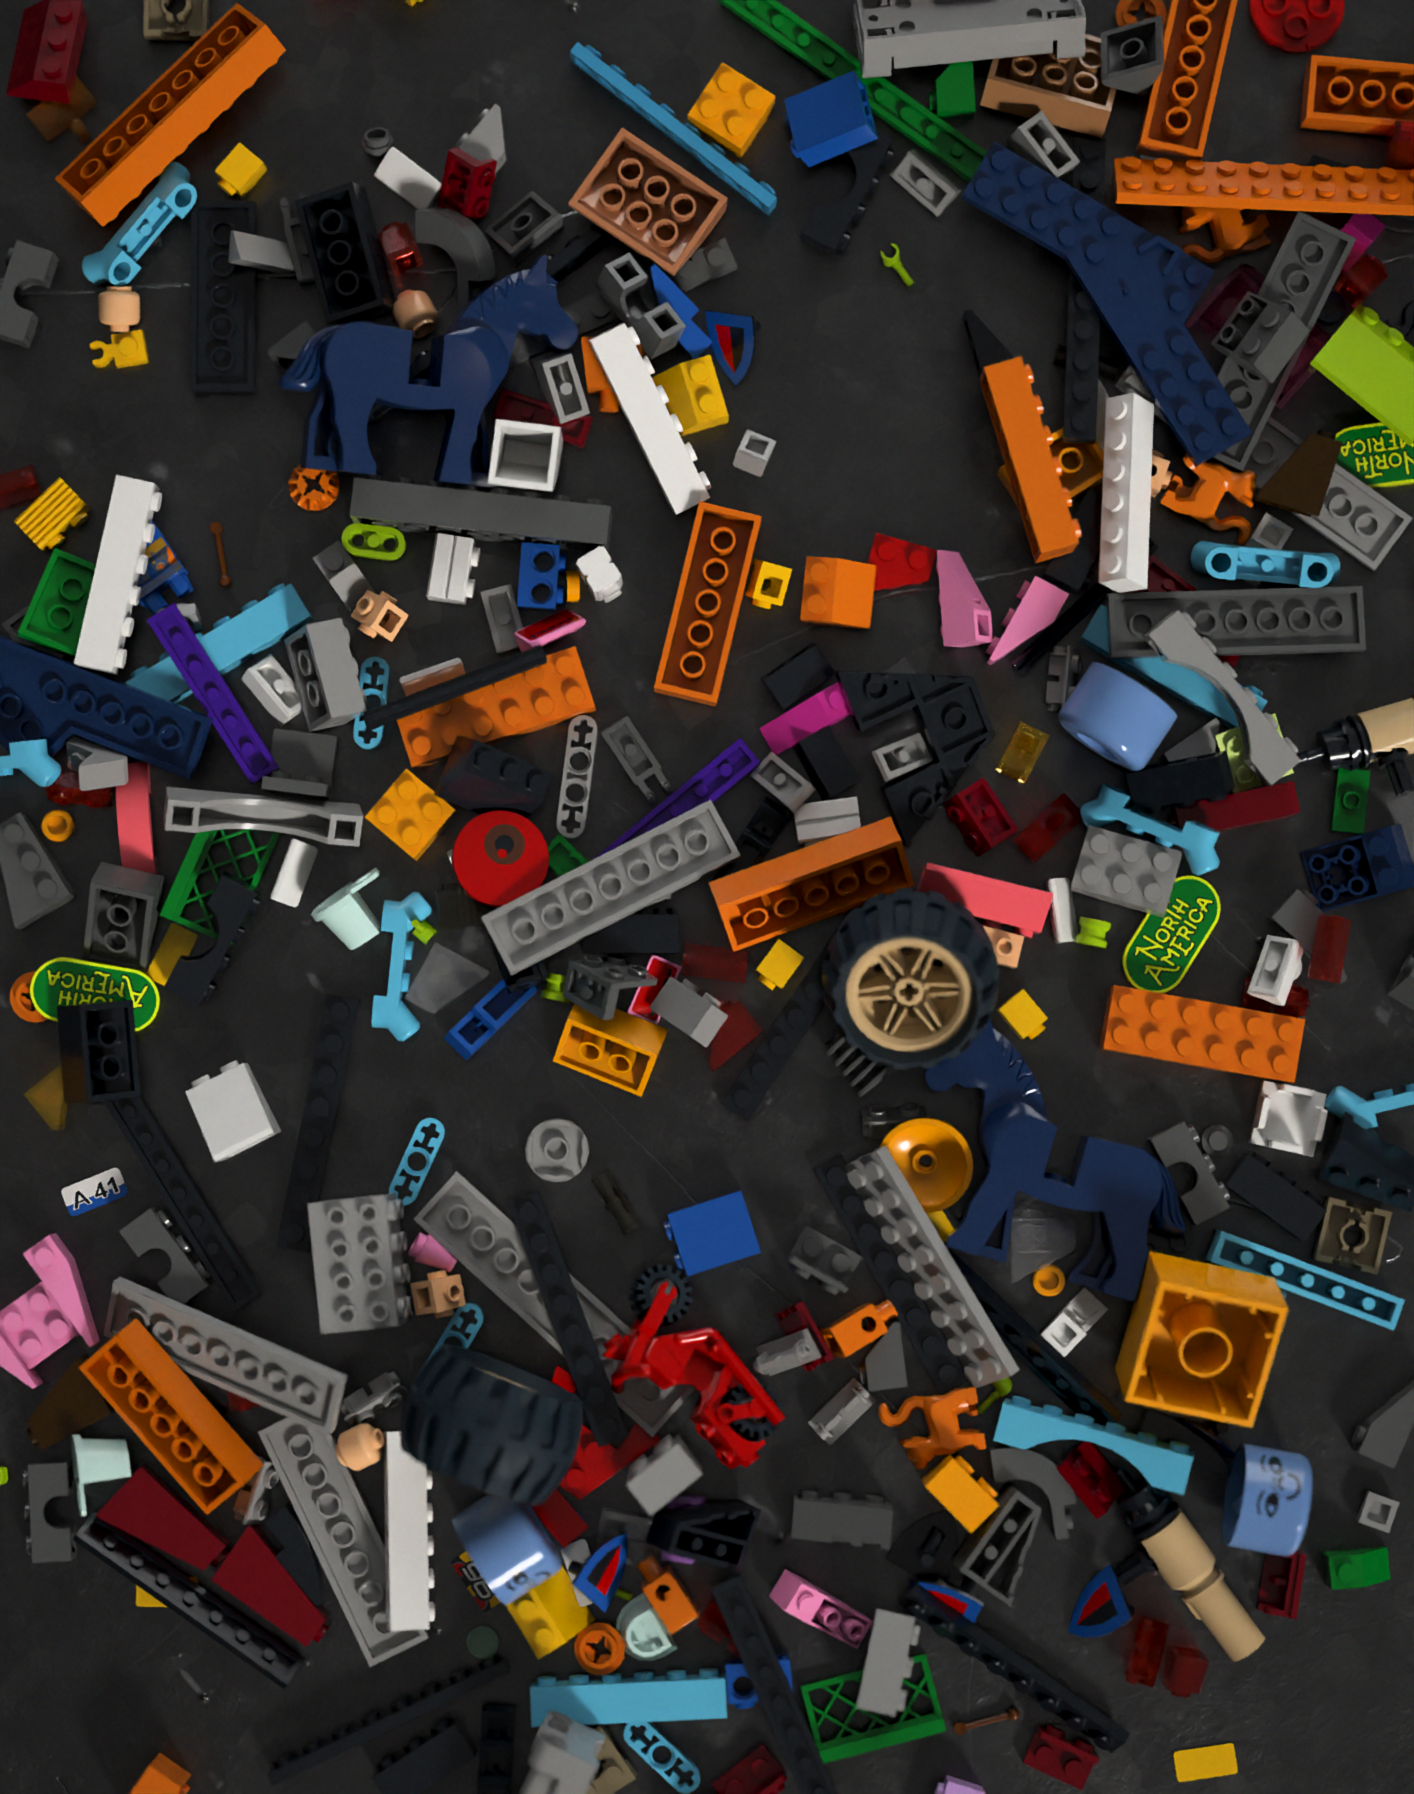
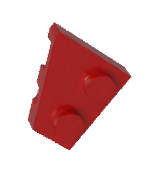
[867,533,937,591]

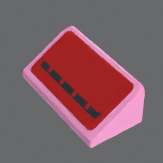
[513,609,586,652]
[627,954,682,1025]

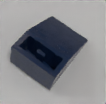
[1300,824,1414,912]

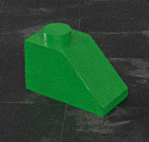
[928,61,976,120]
[1322,1546,1390,1590]

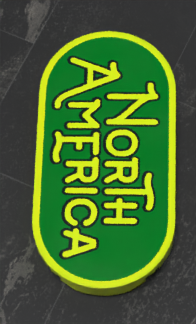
[1335,423,1414,489]
[1122,876,1221,993]
[30,957,160,1032]

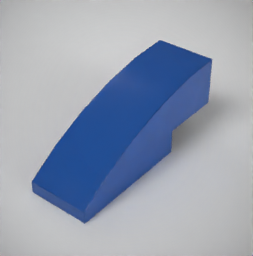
[648,263,713,359]
[444,979,540,1061]

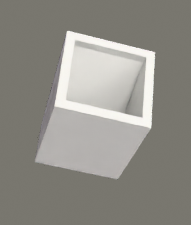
[488,419,564,492]
[186,1060,282,1162]

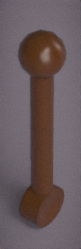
[210,522,231,587]
[954,1708,1020,1735]

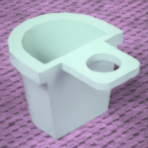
[311,867,381,950]
[71,1434,131,1517]
[616,1592,693,1661]

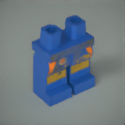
[98,520,194,615]

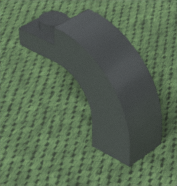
[415,207,497,312]
[987,1445,1077,1540]

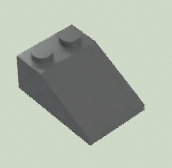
[82,862,164,973]

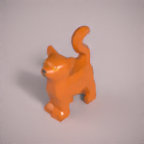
[1178,206,1271,263]
[1160,453,1257,545]
[878,1386,986,1469]

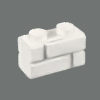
[426,533,480,605]
[576,546,623,603]
[793,796,861,847]

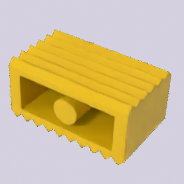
[14,477,91,552]

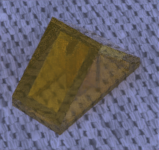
[996,721,1050,784]
[24,1066,67,1131]

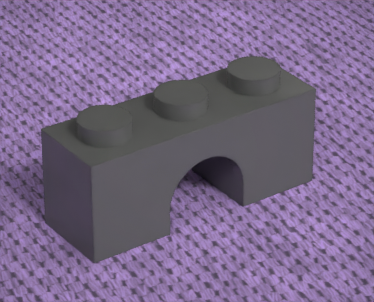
[0,240,59,348]
[595,252,686,359]
[1147,1121,1230,1226]
[119,1207,212,1305]
[23,1459,77,1563]

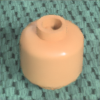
[98,285,140,332]
[392,290,438,339]
[335,1423,386,1471]

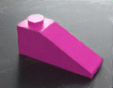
[759,682,851,756]

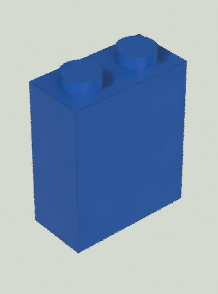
[783,71,878,167]
[663,1190,761,1276]

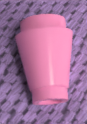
[408,1232,457,1273]

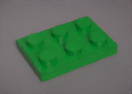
[17,548,96,659]

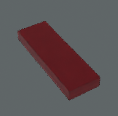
[492,388,593,448]

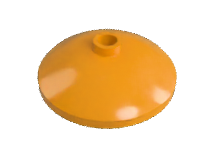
[879,1117,973,1213]

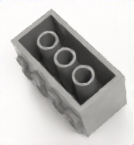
[308,1193,414,1334]

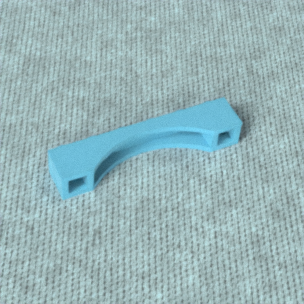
[993,1396,1195,1495]

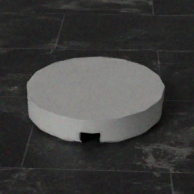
[525,1118,589,1182]

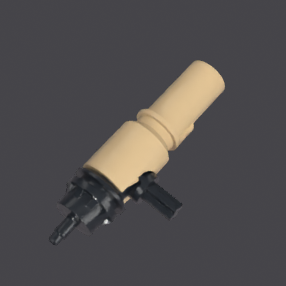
[1297,698,1414,796]
[1114,1466,1265,1662]

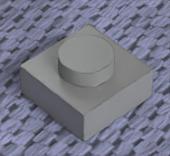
[1356,1490,1400,1533]

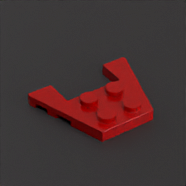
[551,1364,661,1500]

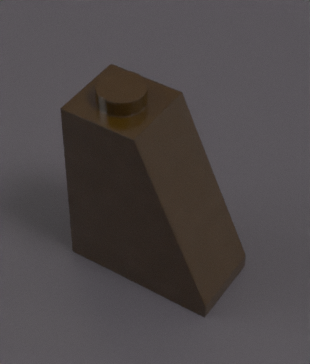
[1254,430,1343,519]
[27,1354,116,1450]

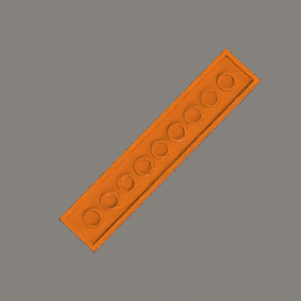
[1113,156,1414,216]

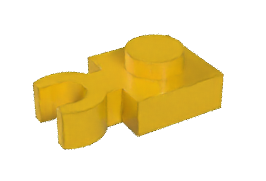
[89,329,149,368]

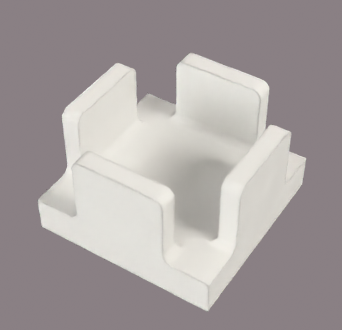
[1249,1080,1328,1157]

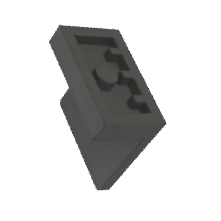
[261,728,337,800]
[562,954,658,1020]
[787,1225,862,1295]

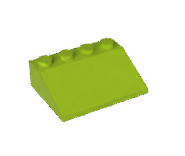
[1310,303,1414,445]

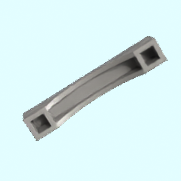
[1142,610,1301,786]
[163,787,363,847]

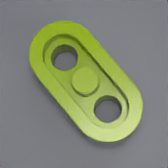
[341,523,406,561]

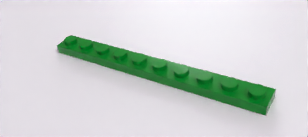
[717,0,987,182]

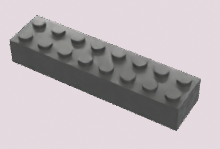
[349,474,613,552]

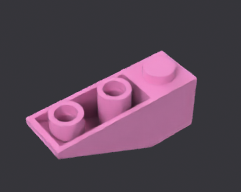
[936,550,993,648]
[985,575,1069,665]
[769,1569,874,1649]

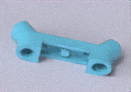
[82,162,197,286]
[1191,540,1340,588]
[0,739,61,787]
[1080,783,1220,876]
[372,891,432,1042]
[1325,1083,1414,1129]

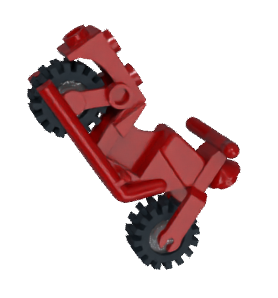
[602,1265,785,1470]

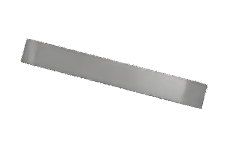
[556,715,598,839]

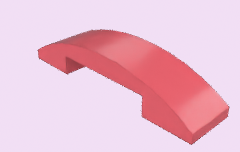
[116,762,158,875]

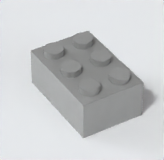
[284,618,367,732]
[1071,825,1183,918]
[626,1433,702,1516]
[857,1609,920,1716]

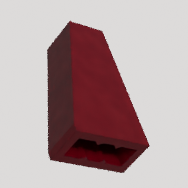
[1167,781,1300,831]
[96,1463,230,1571]
[211,1525,329,1647]

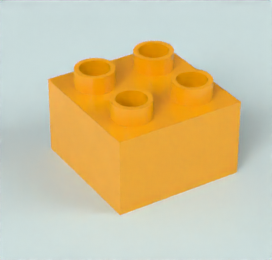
[1115,1251,1288,1428]

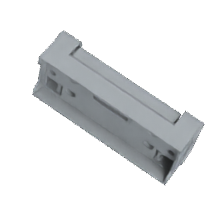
[853,0,1086,79]
[519,1711,606,1794]

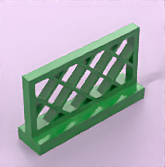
[159,829,281,945]
[801,1654,946,1763]

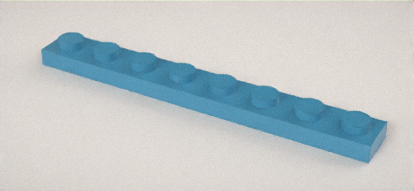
[570,42,777,216]

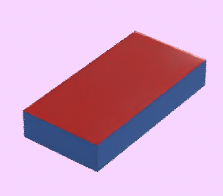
[530,1488,589,1548]

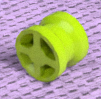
[1075,917,1111,949]
[540,972,571,1004]

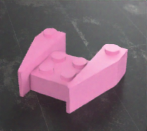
[0,1233,100,1389]

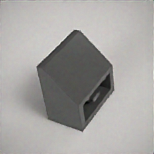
[1211,291,1310,383]

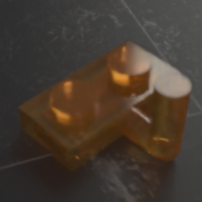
[26,76,97,142]

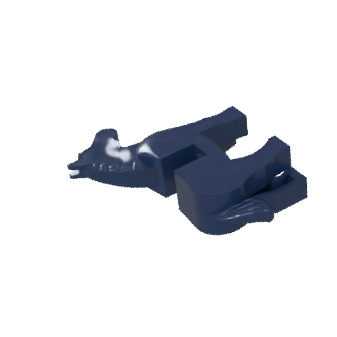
[278,255,578,488]
[923,1020,1186,1302]

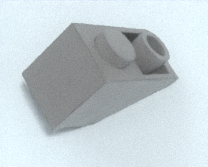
[455,104,506,173]

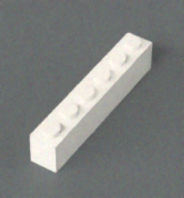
[588,323,712,515]
[1099,393,1154,593]
[74,475,162,675]
[383,1431,435,1631]

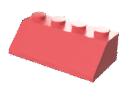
[917,863,1054,938]

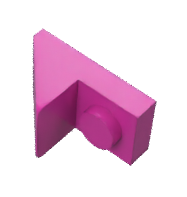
[1340,214,1385,275]

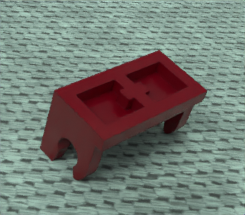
[774,1299,834,1371]
[1256,1550,1307,1620]

